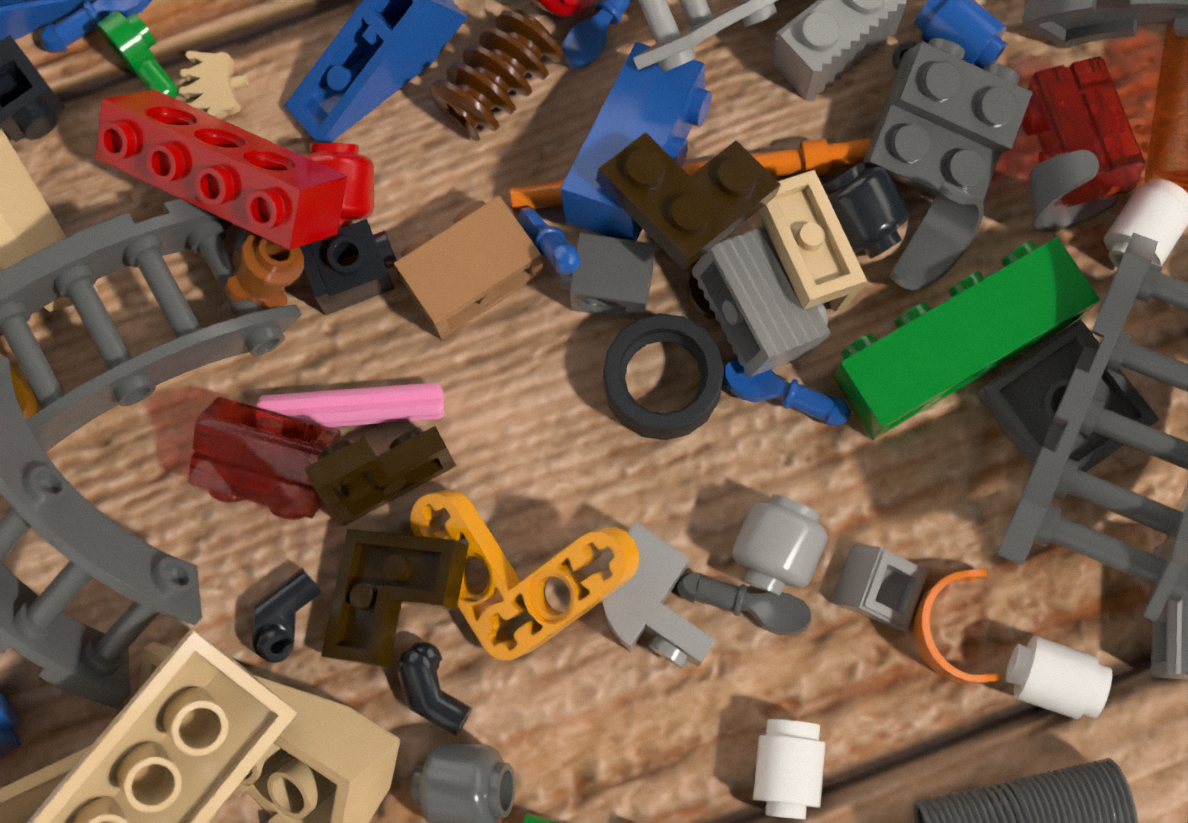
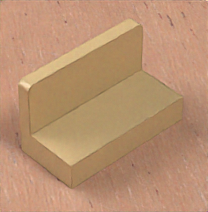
[758,170,867,312]

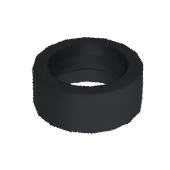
[603,313,724,440]

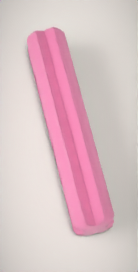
[256,382,445,432]

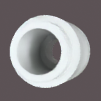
[1103,178,1188,267]
[1006,636,1112,719]
[753,719,825,820]

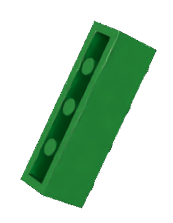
[833,236,1100,440]

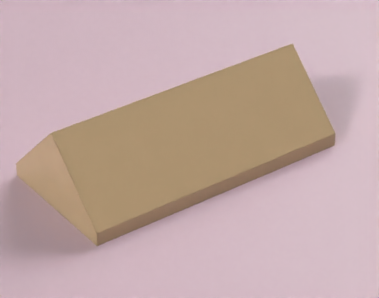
[27,629,297,823]

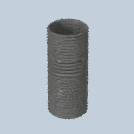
[913,758,1138,823]

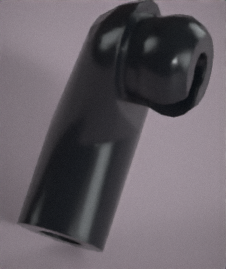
[252,567,322,663]
[396,641,472,736]

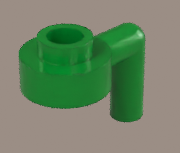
[96,10,178,98]

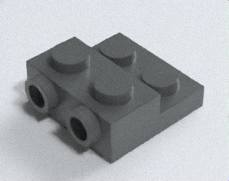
[863,38,1033,203]

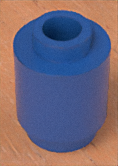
[914,0,1008,69]

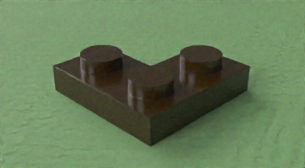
[596,132,781,270]
[304,426,456,526]
[321,529,469,668]

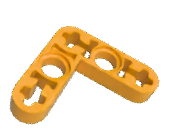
[410,490,639,661]

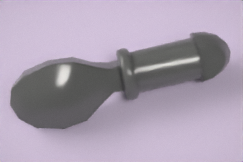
[677,572,811,636]

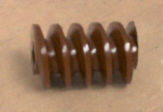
[430,9,565,141]

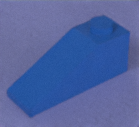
[284,0,468,143]

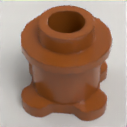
[225,233,304,310]

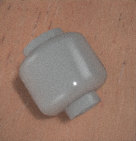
[732,494,828,596]

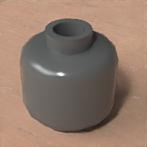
[411,743,515,823]

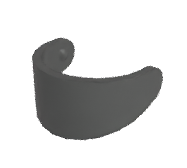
[1029,150,1119,232]
[889,180,984,291]

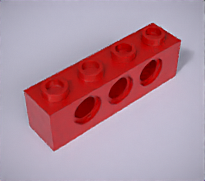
[95,89,348,250]

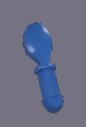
[41,0,152,53]
[561,0,633,68]
[518,206,581,275]
[723,358,851,426]

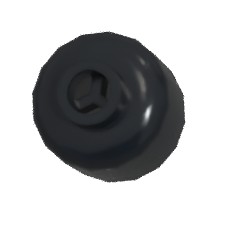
[822,161,910,259]

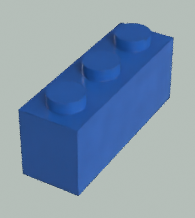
[560,42,712,241]

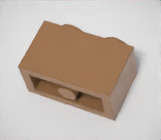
[394,195,544,340]

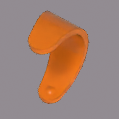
[913,569,1003,684]

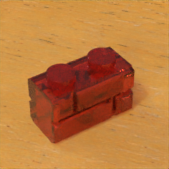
[1021,56,1146,208]
[188,396,341,520]

